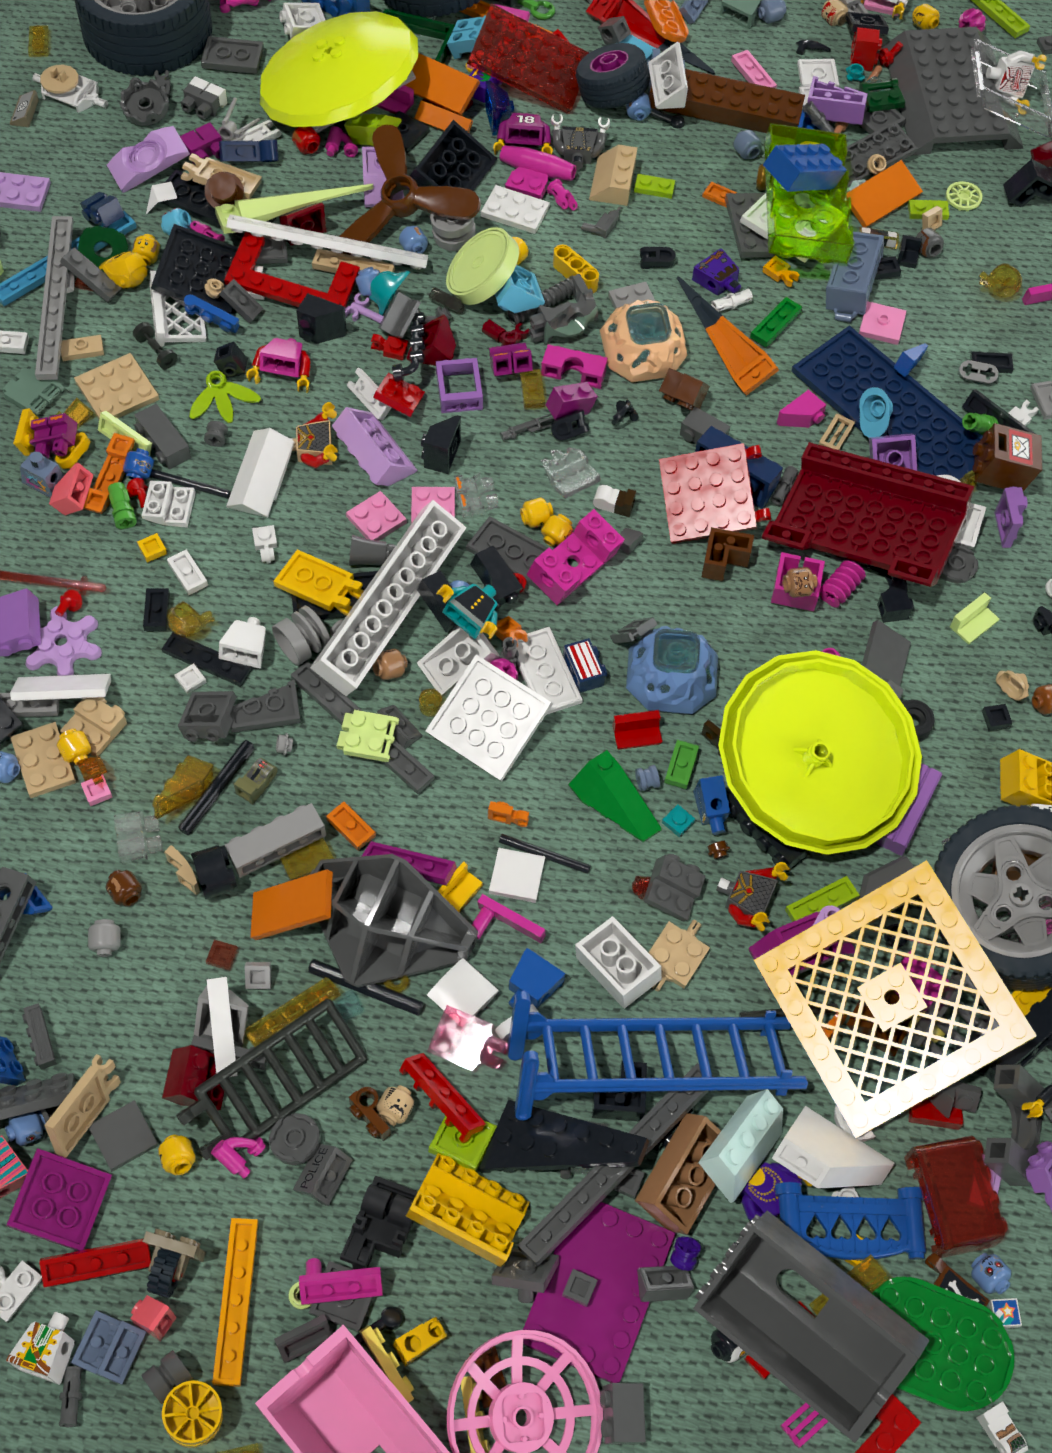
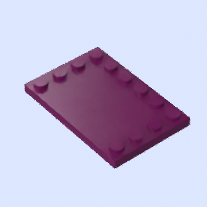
[523,1202,675,1383]

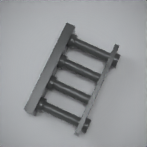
[903,965,999,1061]

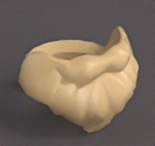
[995,670,1029,701]

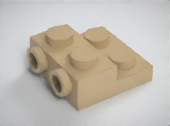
[60,697,127,757]

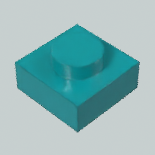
[662,804,695,837]

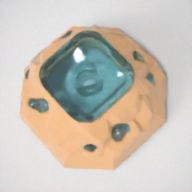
[600,299,687,382]

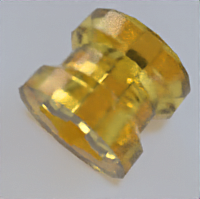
[419,689,442,717]

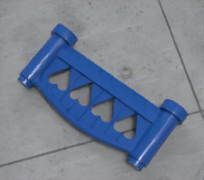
[775,1182,926,1260]

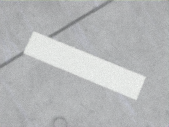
[207,977,237,1077]

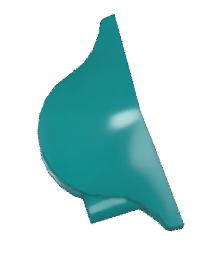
[369,271,410,316]

